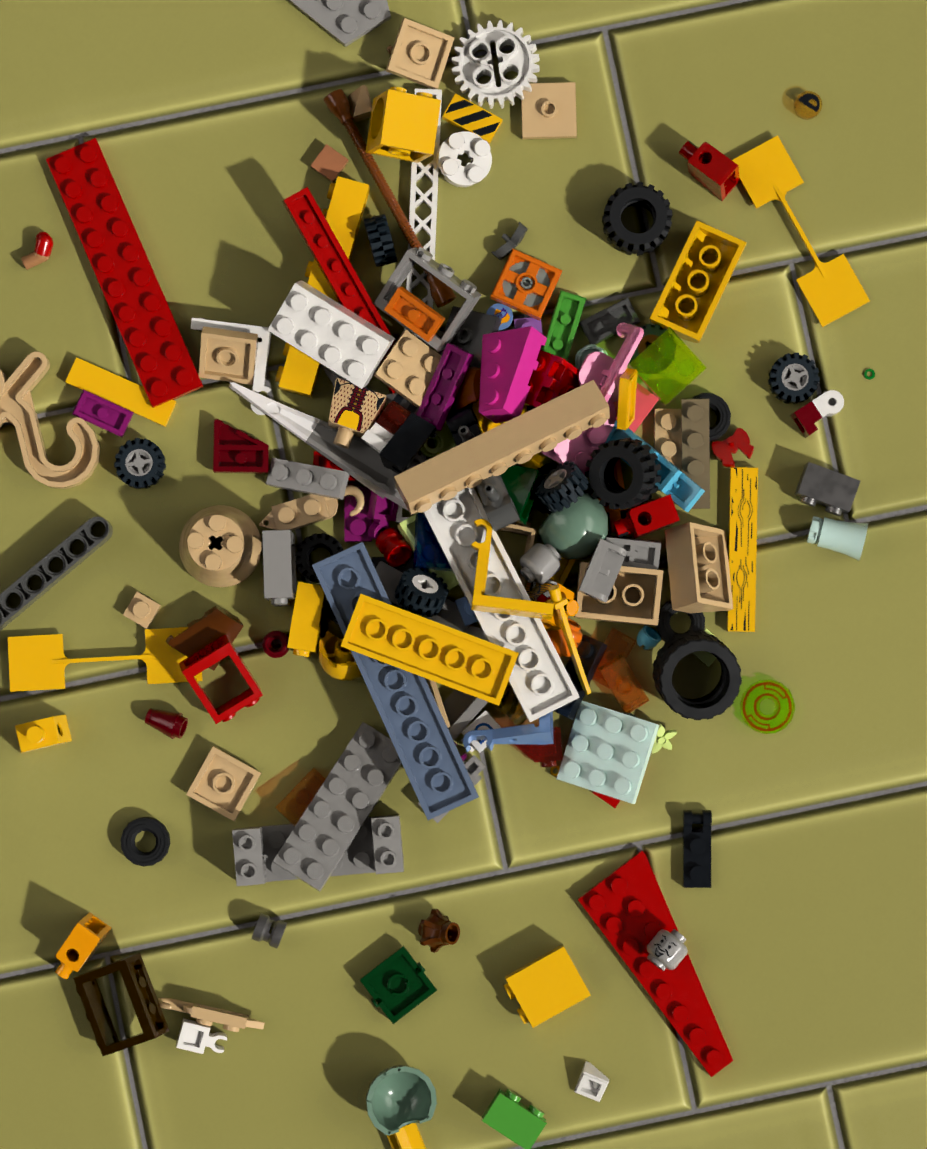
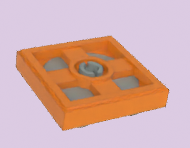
[490,249,563,321]

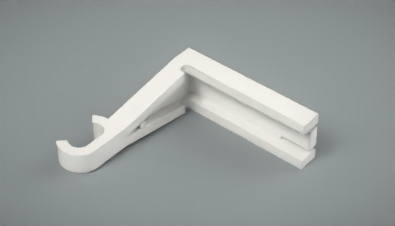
[191,318,272,415]

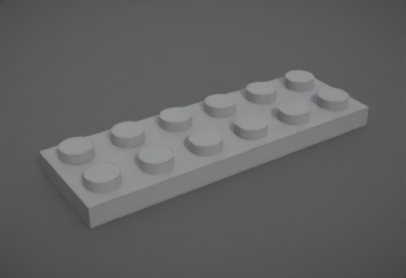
[273,722,402,892]

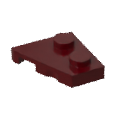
[213,419,269,474]

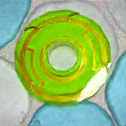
[740,679,795,734]

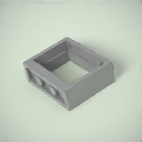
[373,247,482,352]
[262,530,297,607]

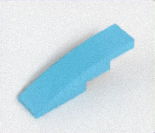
[605,420,705,512]

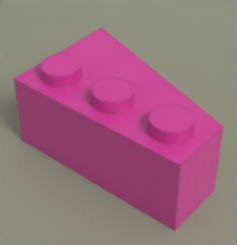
[479,326,547,423]

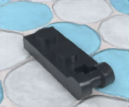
[683,810,712,888]

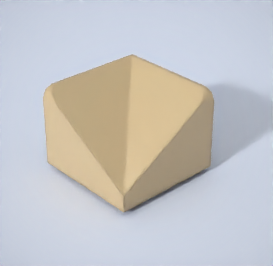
[348,85,372,122]

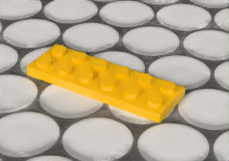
[341,593,519,706]

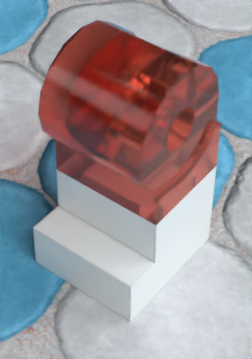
[361,401,411,453]

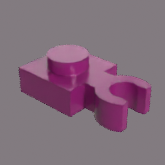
[367,490,398,539]

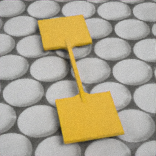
[732,135,870,327]
[7,627,203,692]

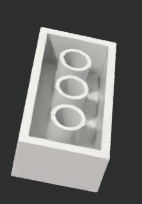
[268,280,395,389]

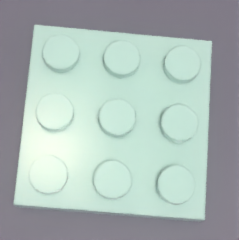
[556,701,659,804]

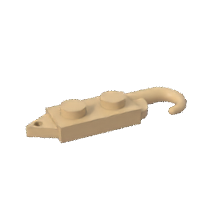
[259,485,364,531]
[158,998,265,1032]

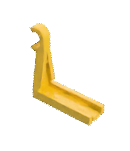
[471,519,554,620]

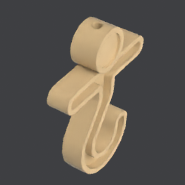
[0,352,100,489]

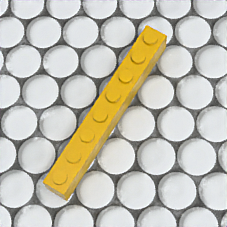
[275,176,370,398]

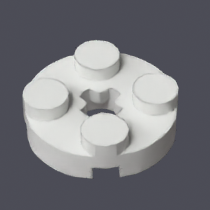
[436,131,492,187]

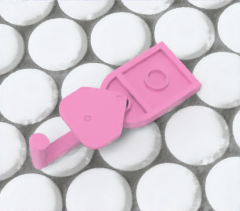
[540,322,644,475]

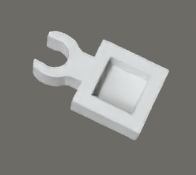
[176,1018,227,1054]

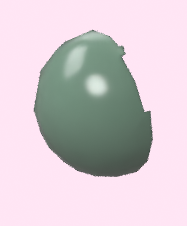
[538,491,608,560]
[366,1065,437,1135]

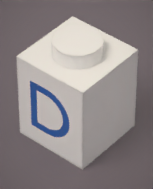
[461,710,501,753]

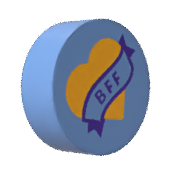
[486,303,513,332]

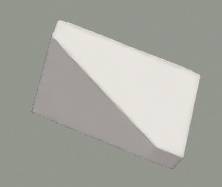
[574,1061,610,1102]

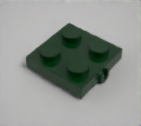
[360,945,437,1024]

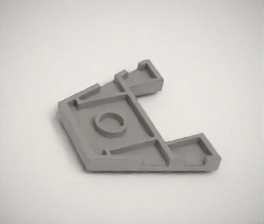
[289,0,391,47]

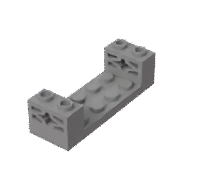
[232,814,404,886]

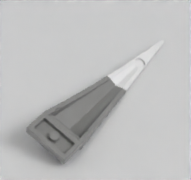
[229,382,427,510]

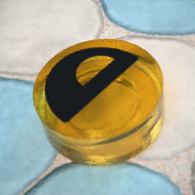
[794,91,822,120]

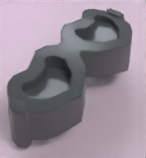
[491,222,528,260]

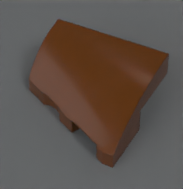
[166,606,243,671]

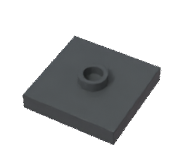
[437,306,502,368]

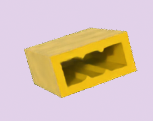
[287,582,327,658]
[503,944,591,1028]

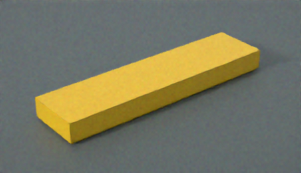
[65,357,177,427]

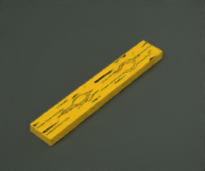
[727,467,758,632]

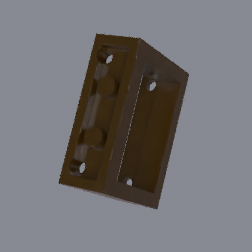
[73,953,169,1056]

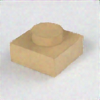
[123,592,161,629]

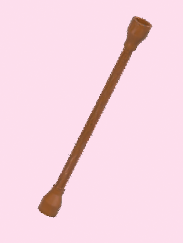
[324,89,456,308]

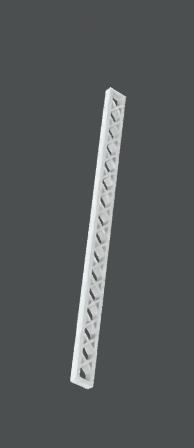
[396,88,442,523]

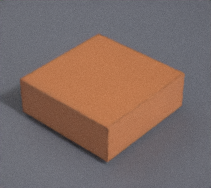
[311,144,349,183]

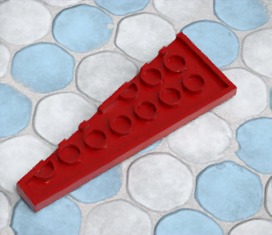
[578,850,733,1077]

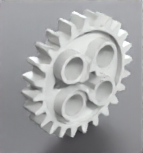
[452,20,540,109]

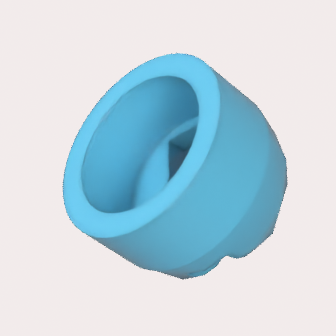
[636,626,661,650]

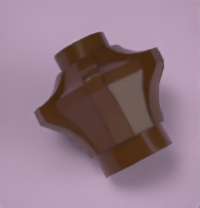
[418,909,460,953]

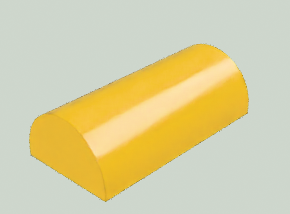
[650,221,747,343]

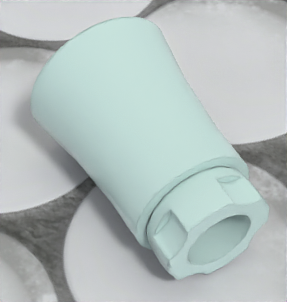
[807,516,868,560]

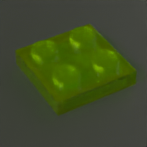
[628,327,706,405]

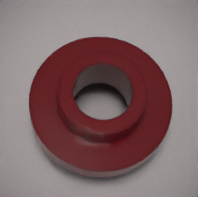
[262,631,289,658]

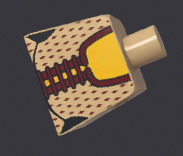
[328,378,386,449]

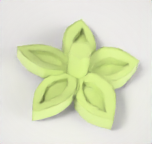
[651,723,677,754]

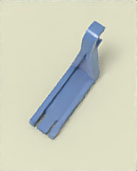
[463,711,554,753]

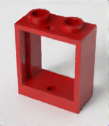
[179,634,263,724]

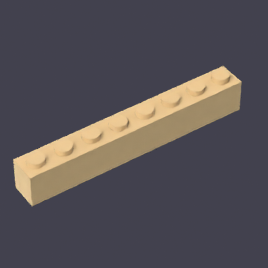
[394,380,610,515]

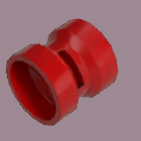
[376,528,412,567]

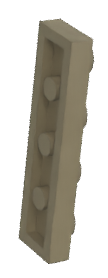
[681,398,710,509]

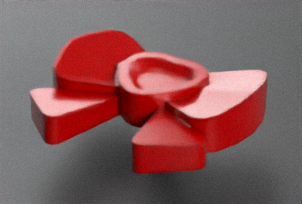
[711,428,754,468]

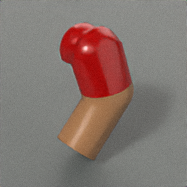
[21,232,54,270]

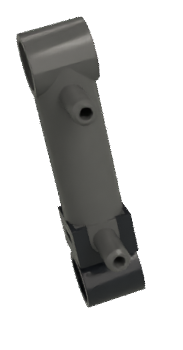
[446,405,520,531]

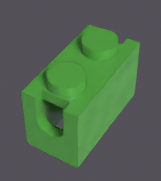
[482,1089,547,1149]

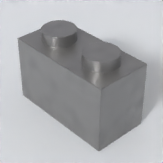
[794,462,860,516]

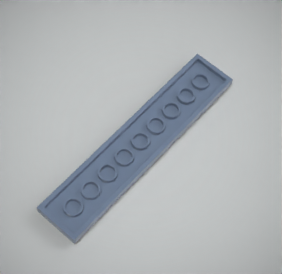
[312,542,479,820]

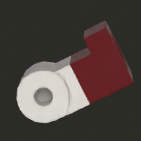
[790,390,844,438]

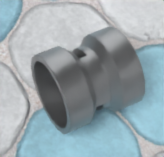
[251,913,287,949]

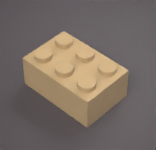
[574,562,664,626]

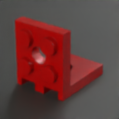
[525,350,580,408]

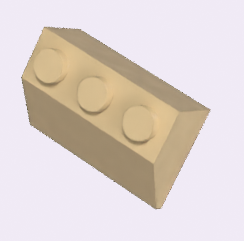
[665,522,733,613]

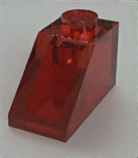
[514,727,563,767]

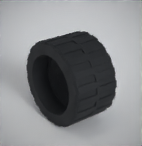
[652,631,742,720]

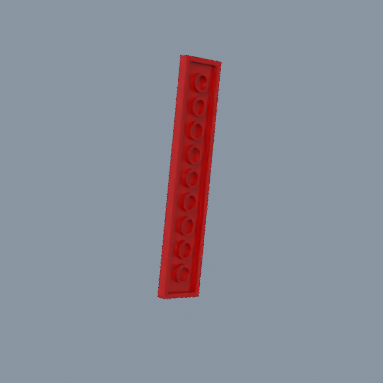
[46,138,204,408]

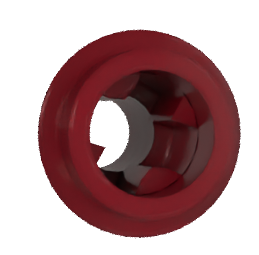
[145,708,188,739]

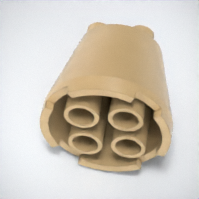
[179,505,262,588]

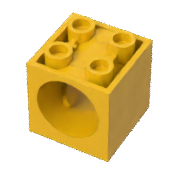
[366,87,441,163]

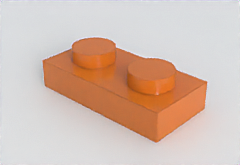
[384,286,446,342]

